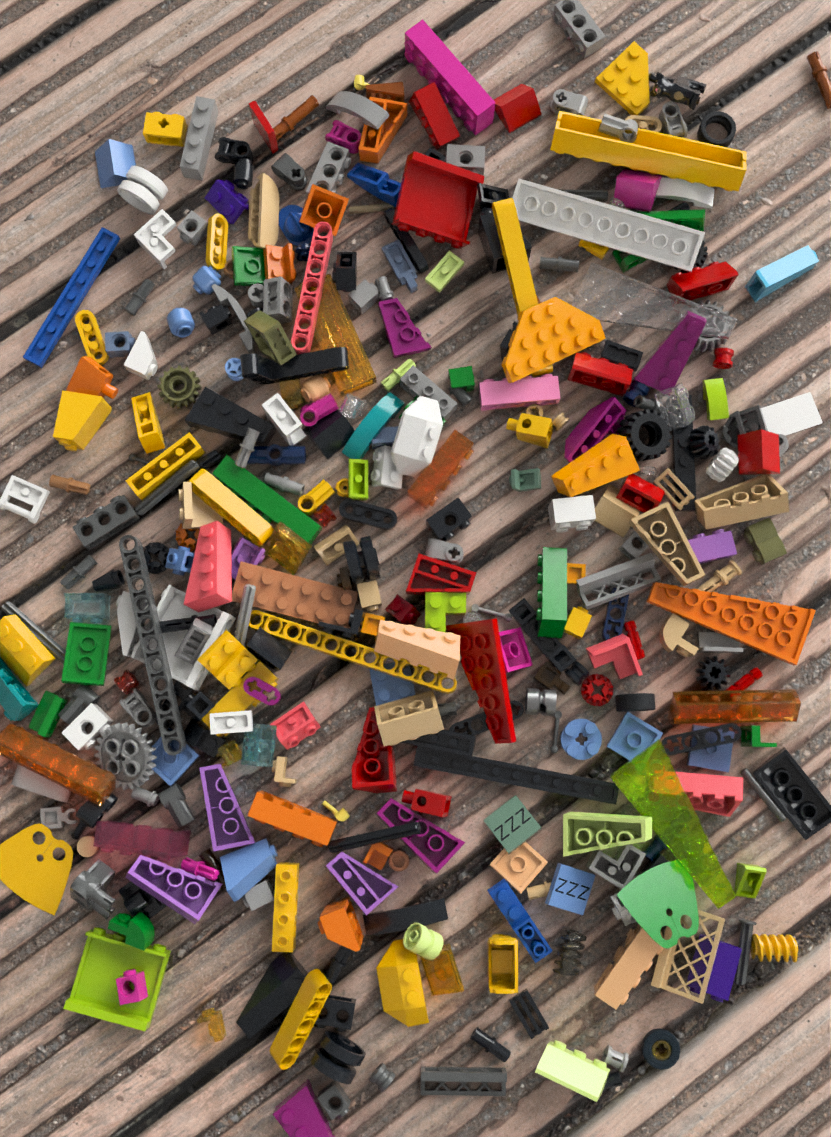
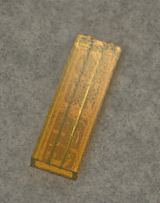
[294,274,377,397]

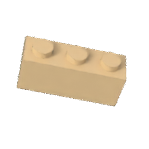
[374,690,444,746]

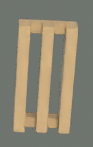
[653,468,695,511]

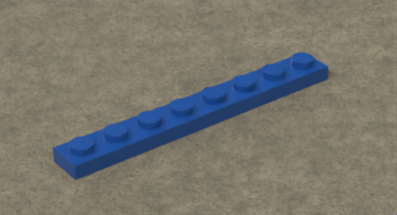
[23,227,120,368]

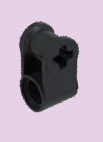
[215,137,253,164]

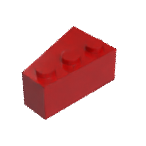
[409,82,460,150]

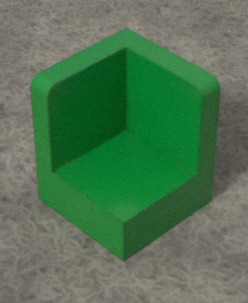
[448,366,475,392]

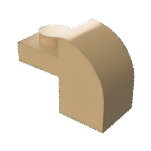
[659,613,698,657]

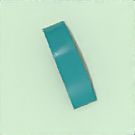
[342,392,405,459]

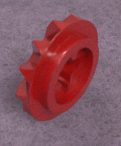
[581,674,613,706]

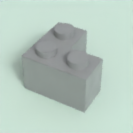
[585,844,646,889]

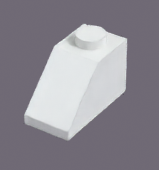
[124,331,158,380]

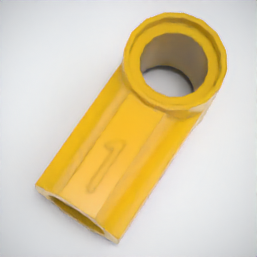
[298,479,335,516]

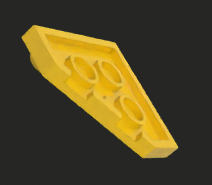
[595,41,650,115]

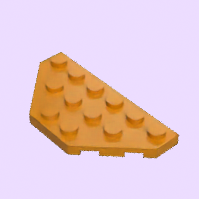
[501,297,606,383]

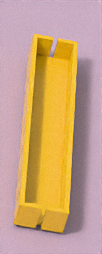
[550,111,746,192]

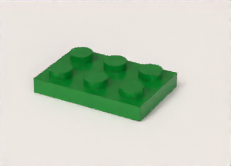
[61,622,112,686]

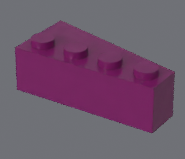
[634,311,706,395]
[375,798,465,874]
[273,1078,335,1137]

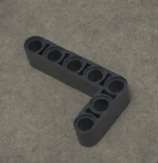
[240,347,349,385]

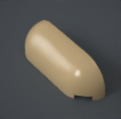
[248,173,279,249]

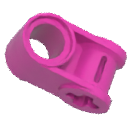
[325,120,361,154]

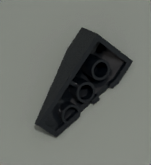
[236,952,308,1039]

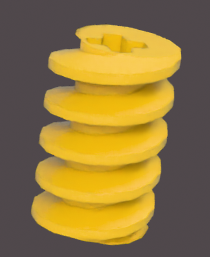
[750,934,798,962]

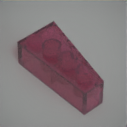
[93,820,191,861]

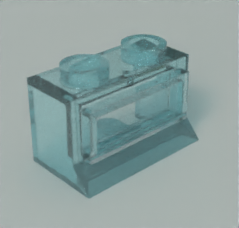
[64,593,110,623]

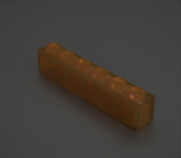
[670,689,801,724]
[0,723,116,806]

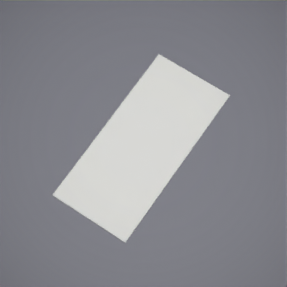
[761,392,823,436]

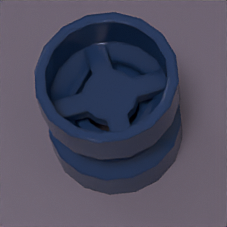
[623,380,650,408]

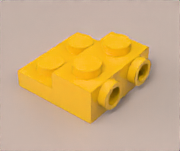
[197,630,258,690]

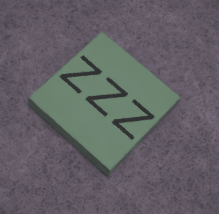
[483,795,542,854]

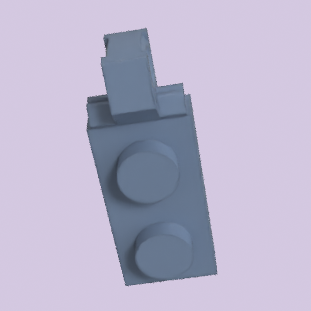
[381,239,418,293]

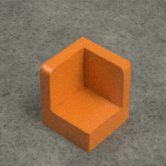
[363,842,393,870]

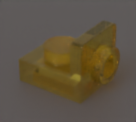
[197,1008,226,1042]

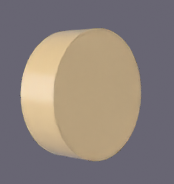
[77,836,99,857]

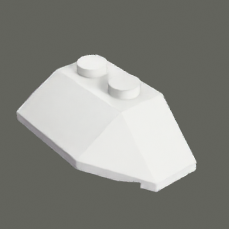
[391,396,443,477]

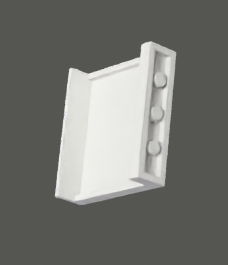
[131,585,236,691]

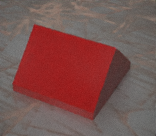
[494,84,542,134]
[737,429,780,475]

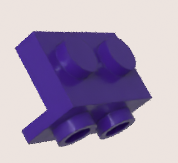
[205,180,249,224]

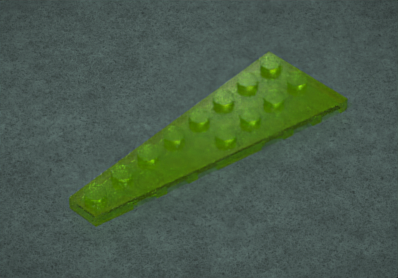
[610,739,735,909]

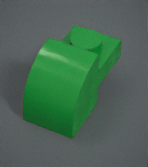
[108,912,155,951]

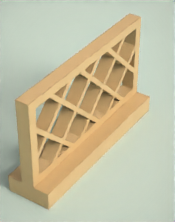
[651,910,725,1004]

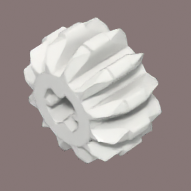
[706,448,739,482]

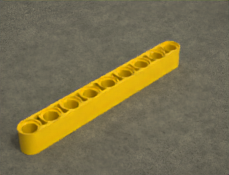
[492,198,553,377]

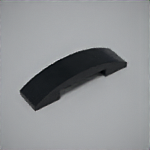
[509,598,577,673]
[363,898,448,936]

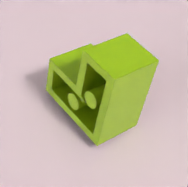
[425,592,466,633]

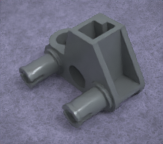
[70,859,116,920]

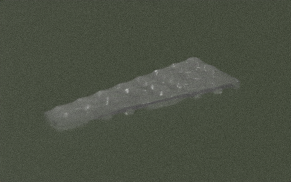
[572,263,737,339]

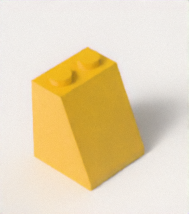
[53,390,112,451]

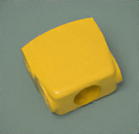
[487,934,518,994]

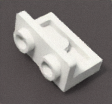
[371,445,403,490]

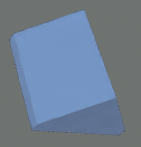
[95,139,136,188]

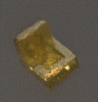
[279,379,303,409]

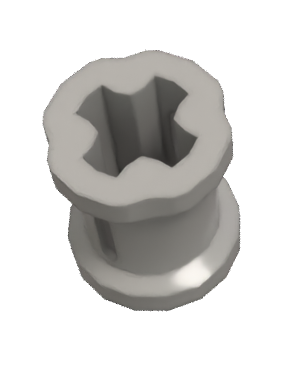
[601,1045,629,1073]

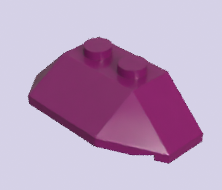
[564,397,626,463]

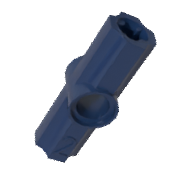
[247,444,306,466]

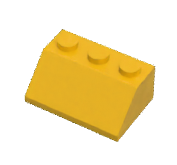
[0,614,55,686]

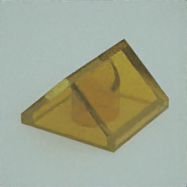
[420,943,464,996]

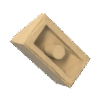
[314,525,359,566]

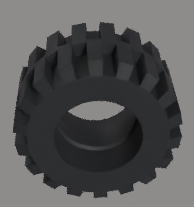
[617,409,672,461]

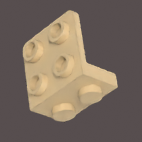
[178,482,223,529]

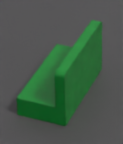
[29,691,68,737]
[740,725,777,747]

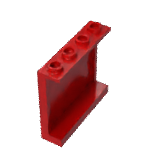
[392,151,485,249]

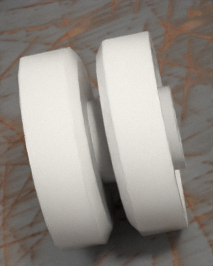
[117,166,168,215]

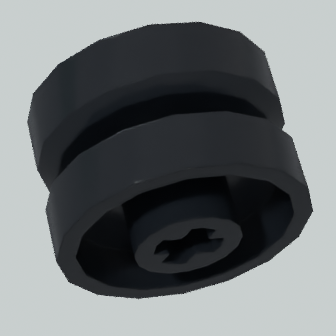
[343,536,381,585]
[310,1030,366,1084]

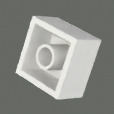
[548,495,596,533]

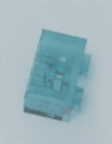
[241,724,277,767]

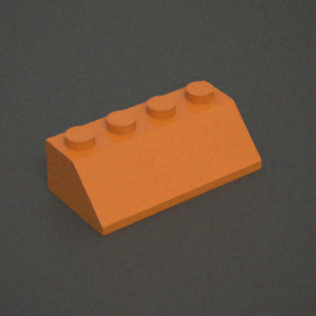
[318,896,364,952]

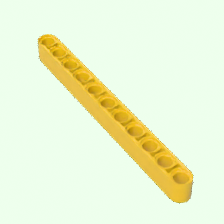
[249,610,457,694]

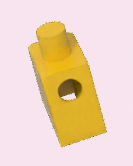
[506,413,553,448]

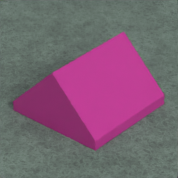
[613,169,662,212]
[499,627,533,674]

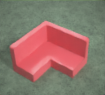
[586,634,643,679]

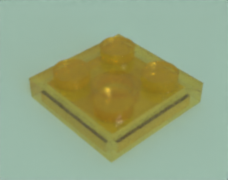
[264,522,312,575]

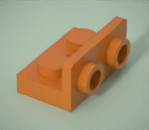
[263,243,296,284]

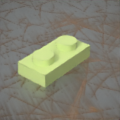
[425,250,464,293]

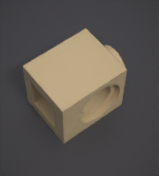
[357,580,382,612]

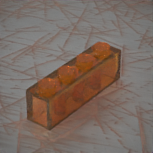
[407,430,474,509]

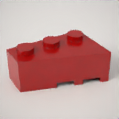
[406,553,476,595]

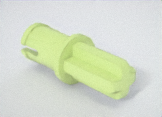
[380,359,416,392]

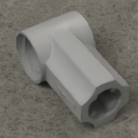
[598,114,638,143]

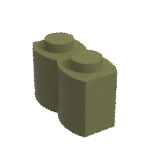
[743,518,787,565]

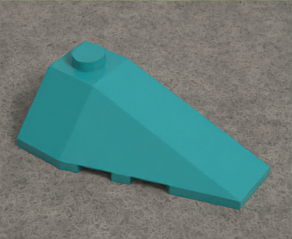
[0,658,39,722]

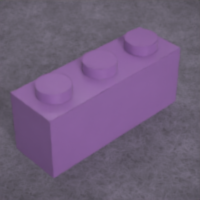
[688,529,737,564]

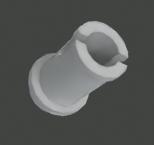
[375,276,394,301]
[131,787,159,807]

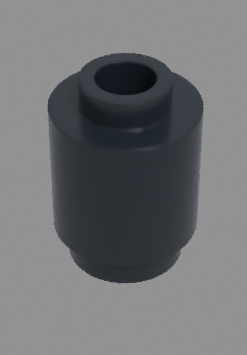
[233,158,254,190]

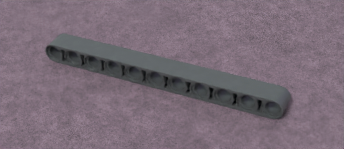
[119,535,186,755]

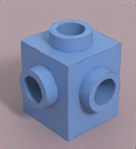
[165,546,195,576]

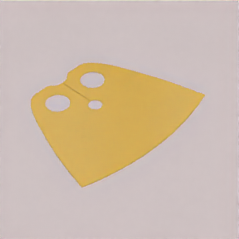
[0,823,73,916]

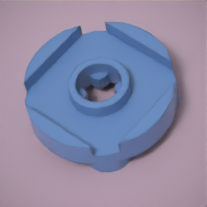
[560,719,602,760]

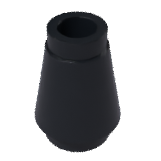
[92,569,125,592]

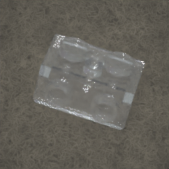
[654,383,695,430]

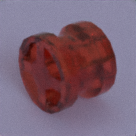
[313,503,337,529]
[114,669,140,695]

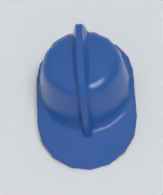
[279,205,314,246]

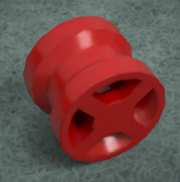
[713,348,734,369]

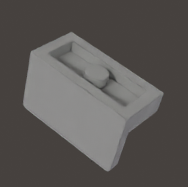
[697,632,743,654]

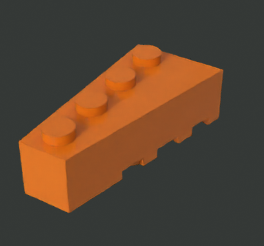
[247,790,338,847]

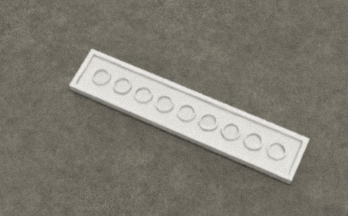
[513,179,705,272]

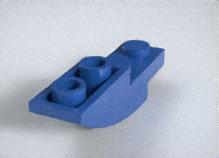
[487,879,553,963]

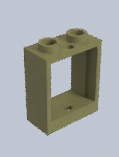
[244,310,297,365]

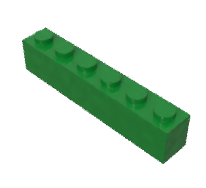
[212,455,322,548]

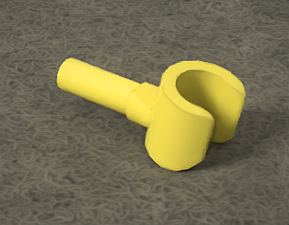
[354,75,370,90]
[322,801,350,822]

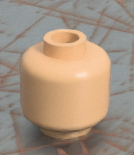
[301,375,331,403]

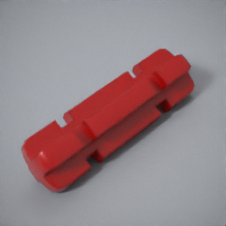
[624,621,645,660]
[726,668,763,698]

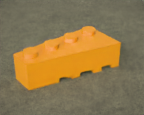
[551,433,640,497]

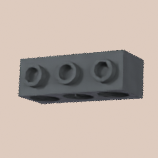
[72,495,140,550]

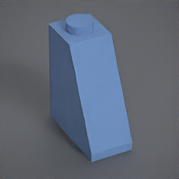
[220,838,278,902]

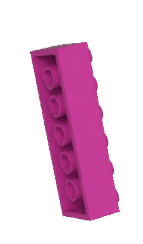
[404,19,495,136]

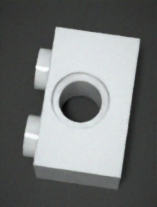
[62,703,113,750]

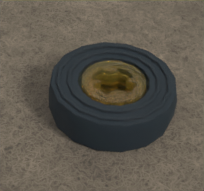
[641,1028,680,1070]

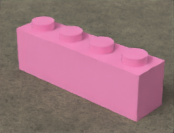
[478,374,560,411]

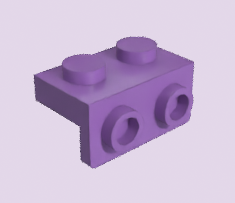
[231,537,265,580]

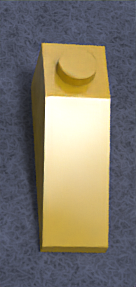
[131,392,165,454]

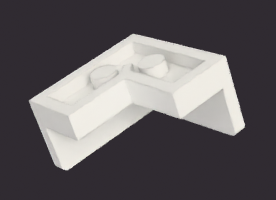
[134,209,177,269]

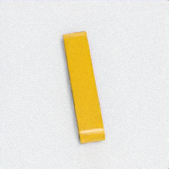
[188,469,274,547]
[269,969,332,1070]

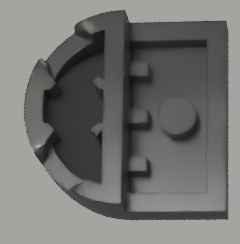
[723,405,768,449]

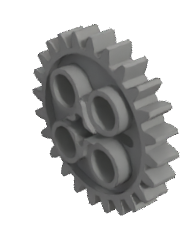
[94,722,157,790]

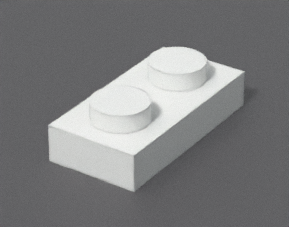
[210,710,253,735]

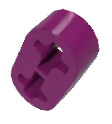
[243,677,281,706]

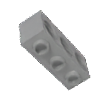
[553,0,606,59]
[306,142,351,196]
[400,365,457,421]

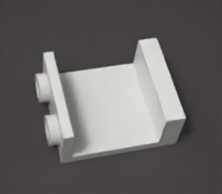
[262,393,307,446]

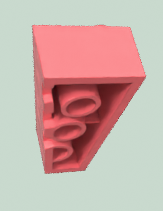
[184,521,232,612]
[648,770,743,817]

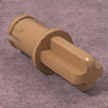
[49,474,91,495]

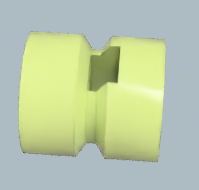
[403,923,443,960]

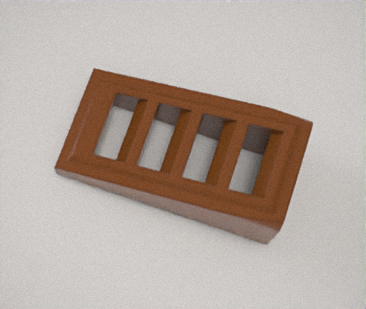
[365,82,405,103]

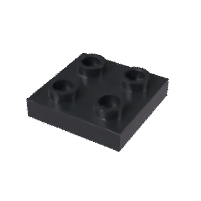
[118,881,167,919]

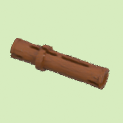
[807,51,831,109]
[273,95,319,141]

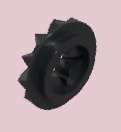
[143,542,169,574]

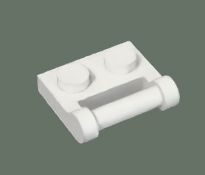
[0,475,50,524]

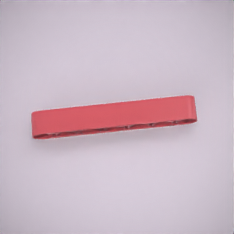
[291,222,333,355]

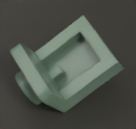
[509,468,541,492]

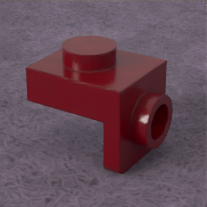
[385,594,421,625]

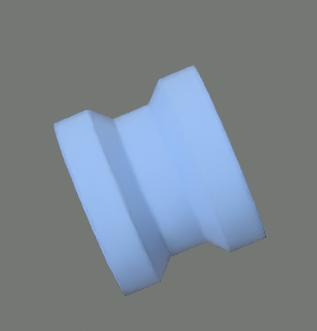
[225,358,244,381]

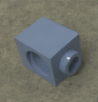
[105,331,136,358]

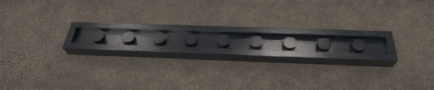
[413,746,620,805]

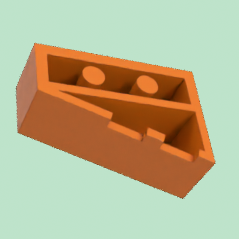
[359,97,408,164]

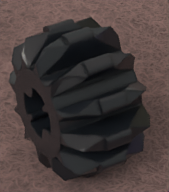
[688,425,721,460]
[695,656,731,690]

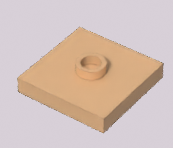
[490,842,548,894]

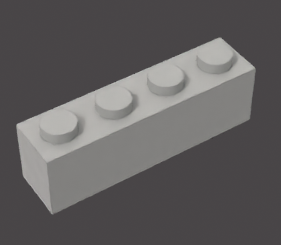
[180,96,219,181]

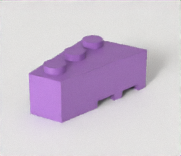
[325,852,398,915]

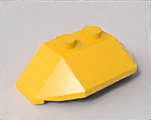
[376,939,429,1027]

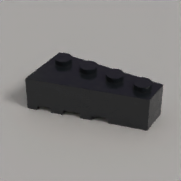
[185,387,276,446]

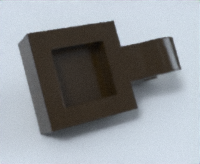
[336,567,353,591]
[533,662,570,695]

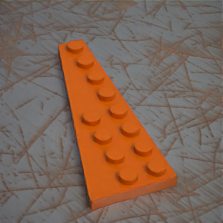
[646,582,816,666]

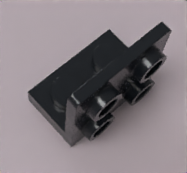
[318,609,365,641]

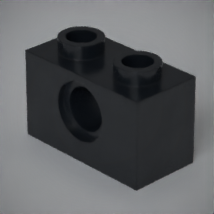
[426,497,472,542]

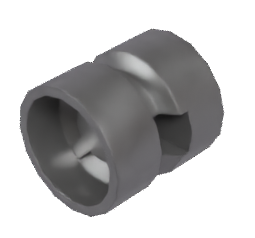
[525,688,556,716]

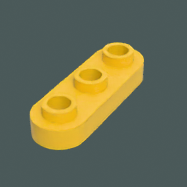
[205,214,228,271]
[75,310,109,365]

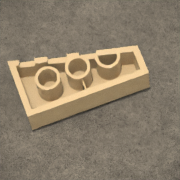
[695,474,789,530]

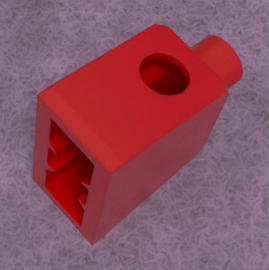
[402,789,452,817]

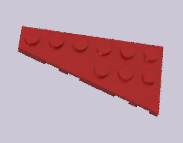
[446,618,516,744]

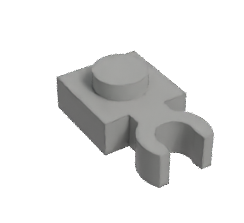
[40,806,78,829]

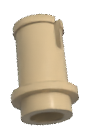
[526,881,551,901]

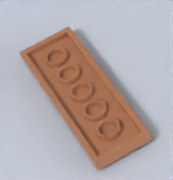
[232,561,358,628]

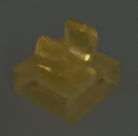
[216,740,245,767]

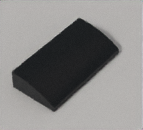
[753,747,831,840]

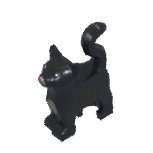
[649,72,707,110]

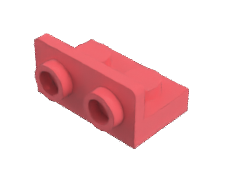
[270,701,321,750]

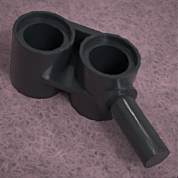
[71,785,118,840]

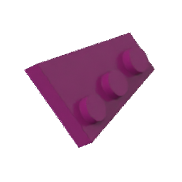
[378,298,432,358]

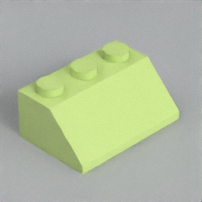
[535,1040,610,1102]

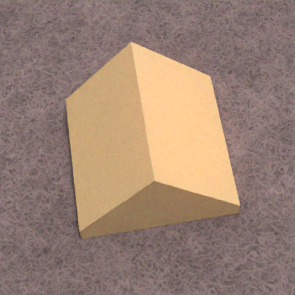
[595,484,640,538]

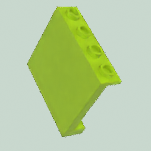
[63,927,171,1031]

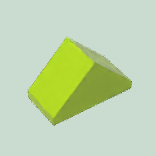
[734,863,767,899]

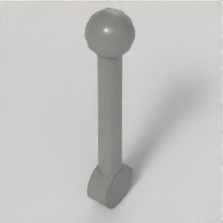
[471,604,512,621]

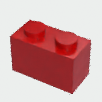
[616,474,665,513]

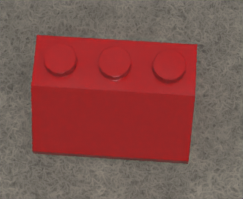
[667,261,739,306]
[567,352,633,397]

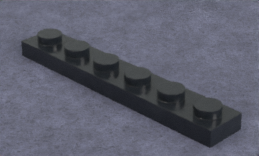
[670,395,696,511]

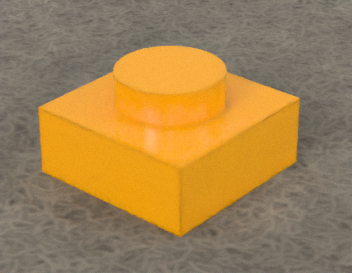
[567,563,586,585]
[361,613,385,636]

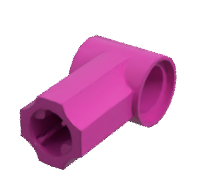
[300,393,339,426]

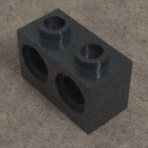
[314,994,356,1032]

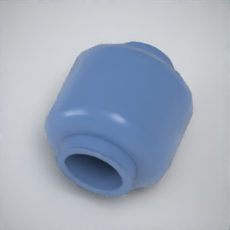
[192,265,221,295]
[167,308,195,338]

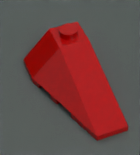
[352,707,397,793]

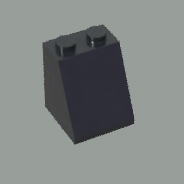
[478,211,532,274]

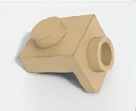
[272,756,297,787]

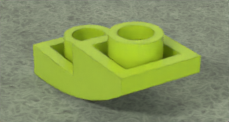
[702,378,729,420]

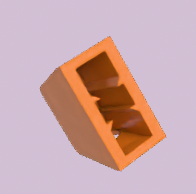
[66,356,118,399]

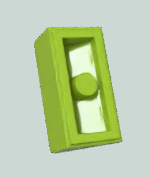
[348,459,368,501]

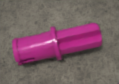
[181,857,219,881]

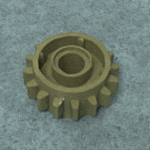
[157,365,202,409]

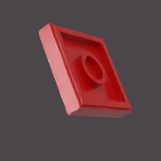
[249,101,278,154]

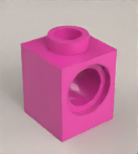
[116,969,148,1005]

